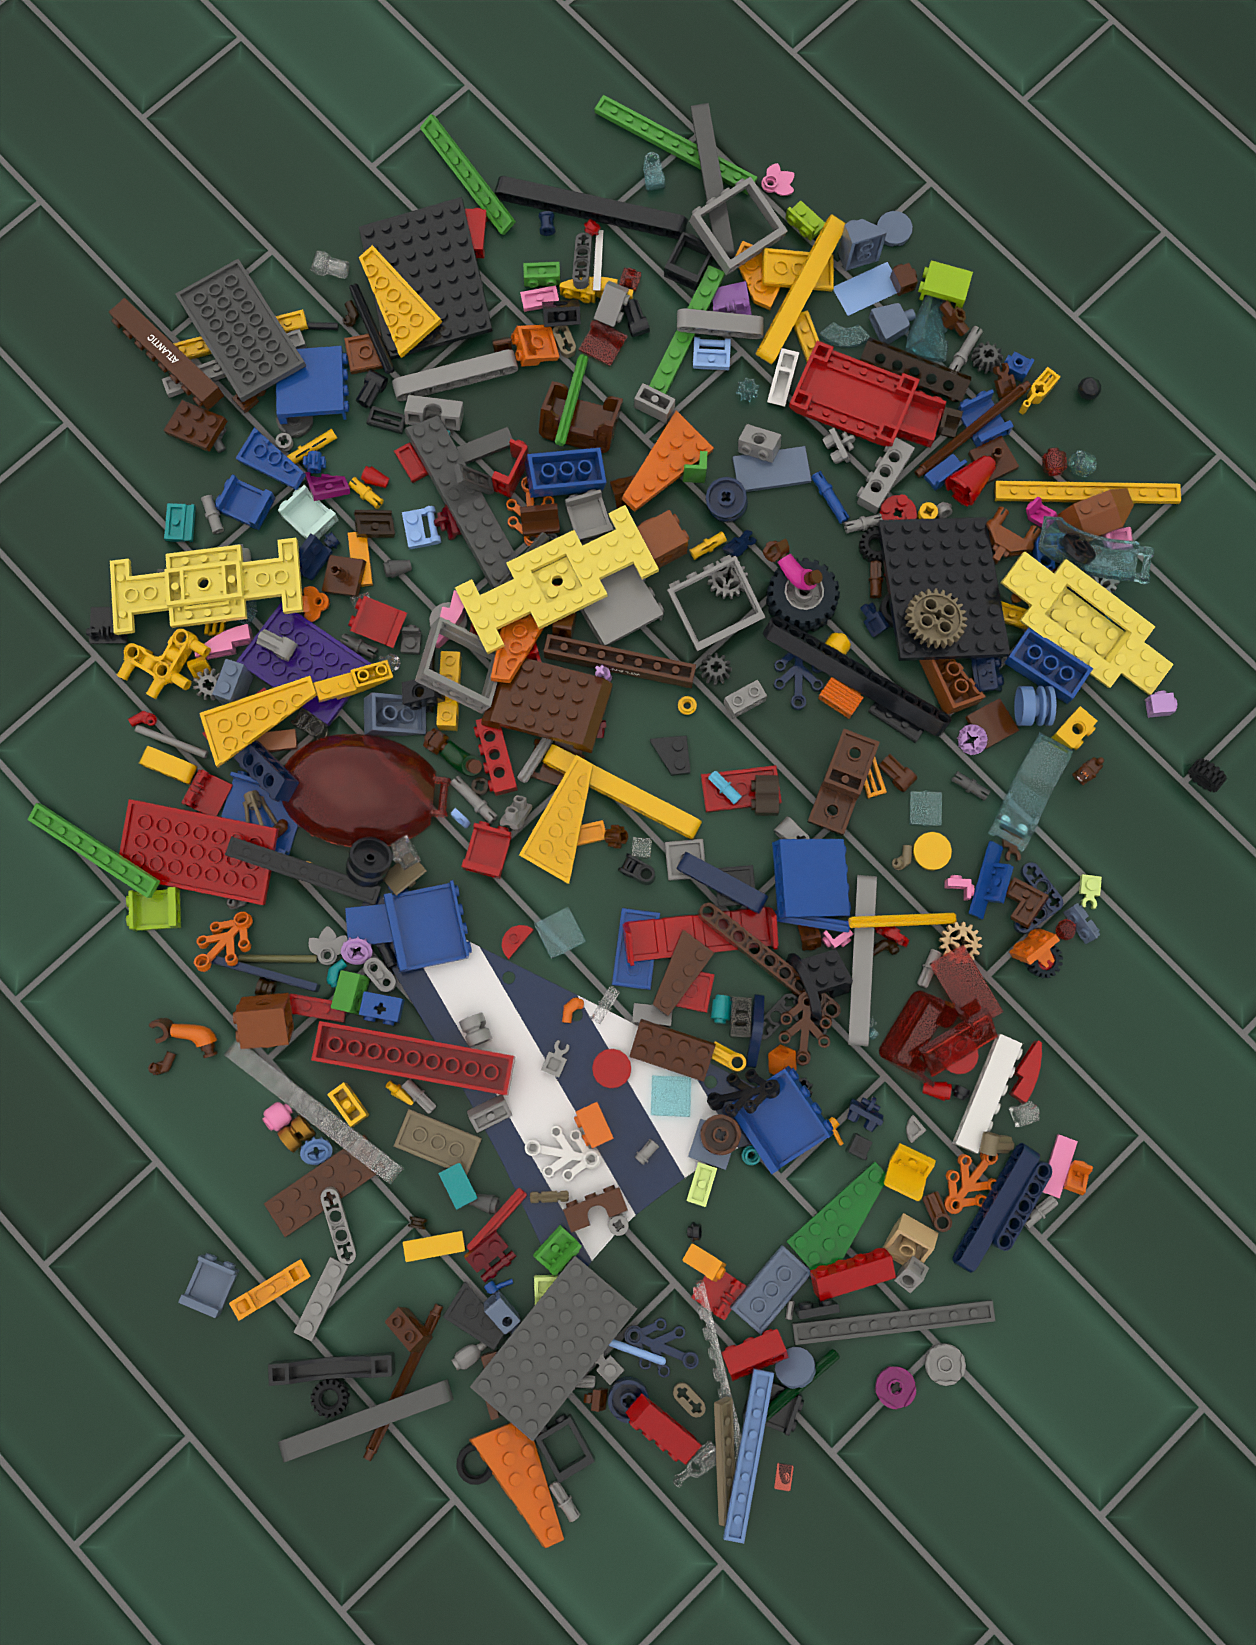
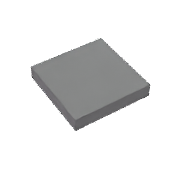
[665,839,705,881]

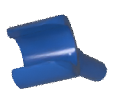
[484,1279,513,1294]

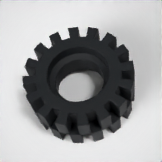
[859,527,883,562]
[1188,758,1227,792]
[310,1378,350,1418]

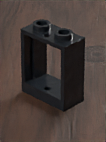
[664,232,714,291]
[535,1413,595,1483]

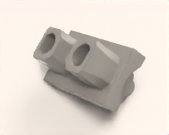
[822,428,856,464]
[500,795,532,830]

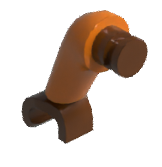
[149,1018,218,1058]

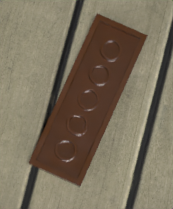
[264,1135,387,1237]

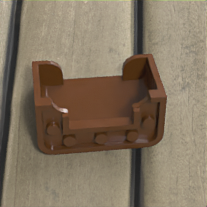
[539,381,623,453]

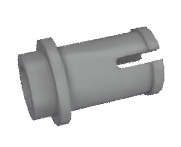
[635,1139,659,1165]

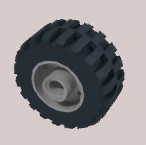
[766,558,840,633]

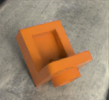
[1064,1160,1093,1196]

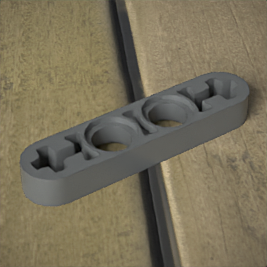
[572,233,592,289]

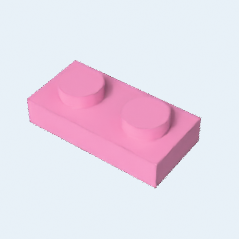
[520,285,559,312]

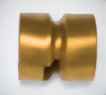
[277,1115,316,1153]

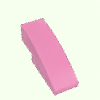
[435,590,466,648]
[194,624,253,660]

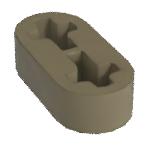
[553,325,576,358]
[673,1382,706,1418]

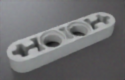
[321,1187,356,1264]

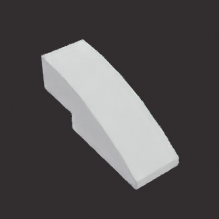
[767,348,799,407]

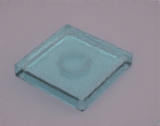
[534,907,586,959]
[651,1075,691,1117]

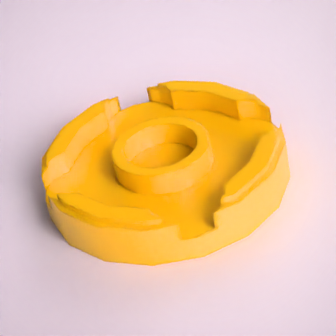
[912,832,952,871]

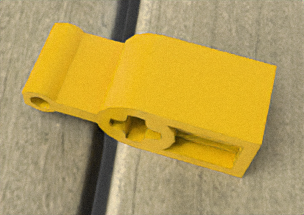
[1019,367,1060,415]

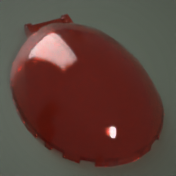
[282,734,451,847]

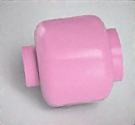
[262,1102,293,1131]

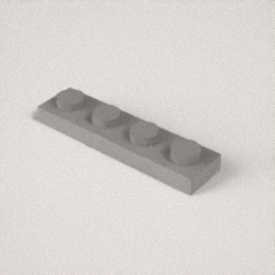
[293,1257,349,1341]

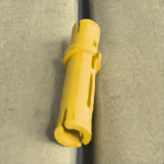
[286,429,338,464]

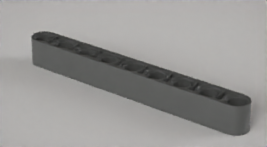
[691,103,735,258]
[278,1379,454,1463]

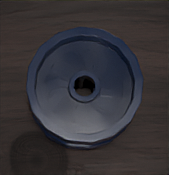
[706,477,748,523]

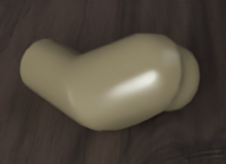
[892,845,912,870]

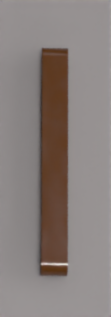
[698,903,841,1019]

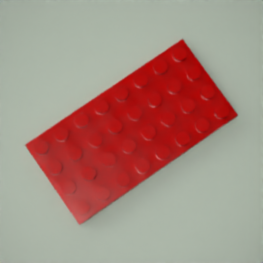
[119,799,279,905]

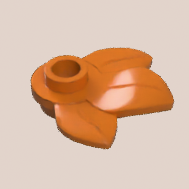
[302,586,330,622]

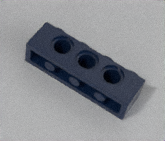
[234,741,299,802]

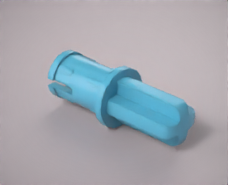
[708,771,742,805]

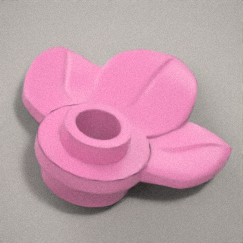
[761,163,794,196]

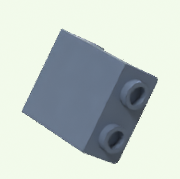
[178,1253,240,1318]

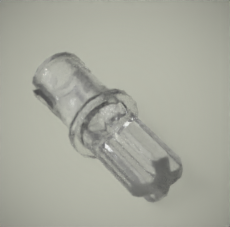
[590,986,619,1024]

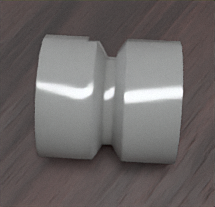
[459,1013,493,1048]

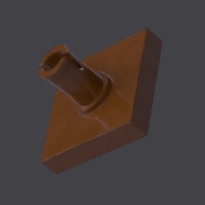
[968,435,1019,484]
[322,555,366,597]

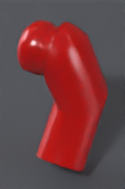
[128,711,157,727]

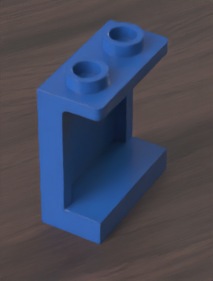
[215,474,276,530]

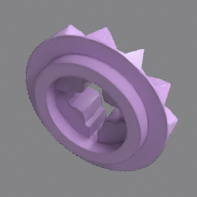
[957,724,987,755]
[341,937,373,965]

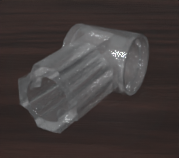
[310,251,349,279]

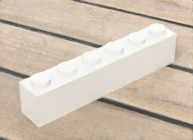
[952,1034,1023,1153]

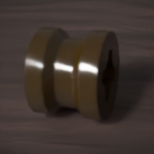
[255,977,277,996]

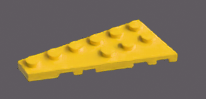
[199,676,317,768]
[519,755,593,884]

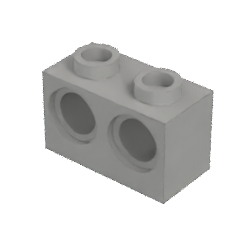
[723,680,767,719]

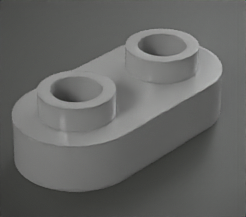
[364,958,397,992]

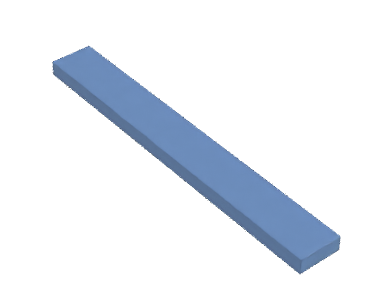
[723,1368,774,1544]

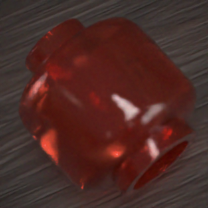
[1042,447,1067,476]

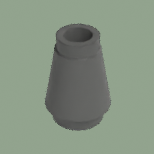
[383,560,412,578]
[469,1194,500,1214]

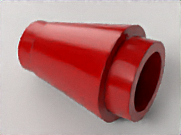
[361,466,390,488]
[922,1082,952,1101]

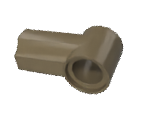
[979,1131,1015,1156]

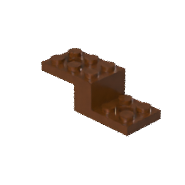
[807,729,880,836]

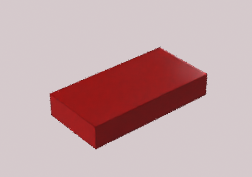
[394,442,429,483]

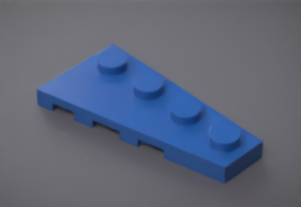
[236,427,306,490]

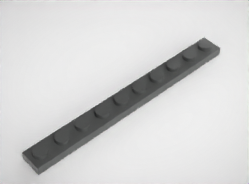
[792,1300,995,1345]

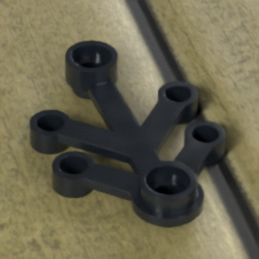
[707,1069,780,1118]

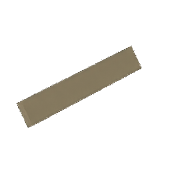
[714,1396,735,1527]

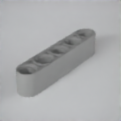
[677,308,764,339]

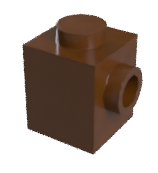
[890,263,918,296]

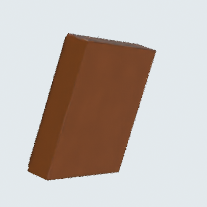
[344,332,383,374]

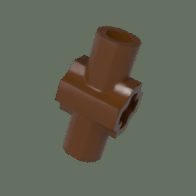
[938,300,970,336]

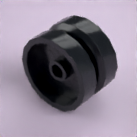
[346,837,392,887]

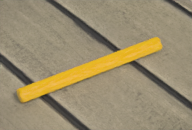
[848,913,957,928]

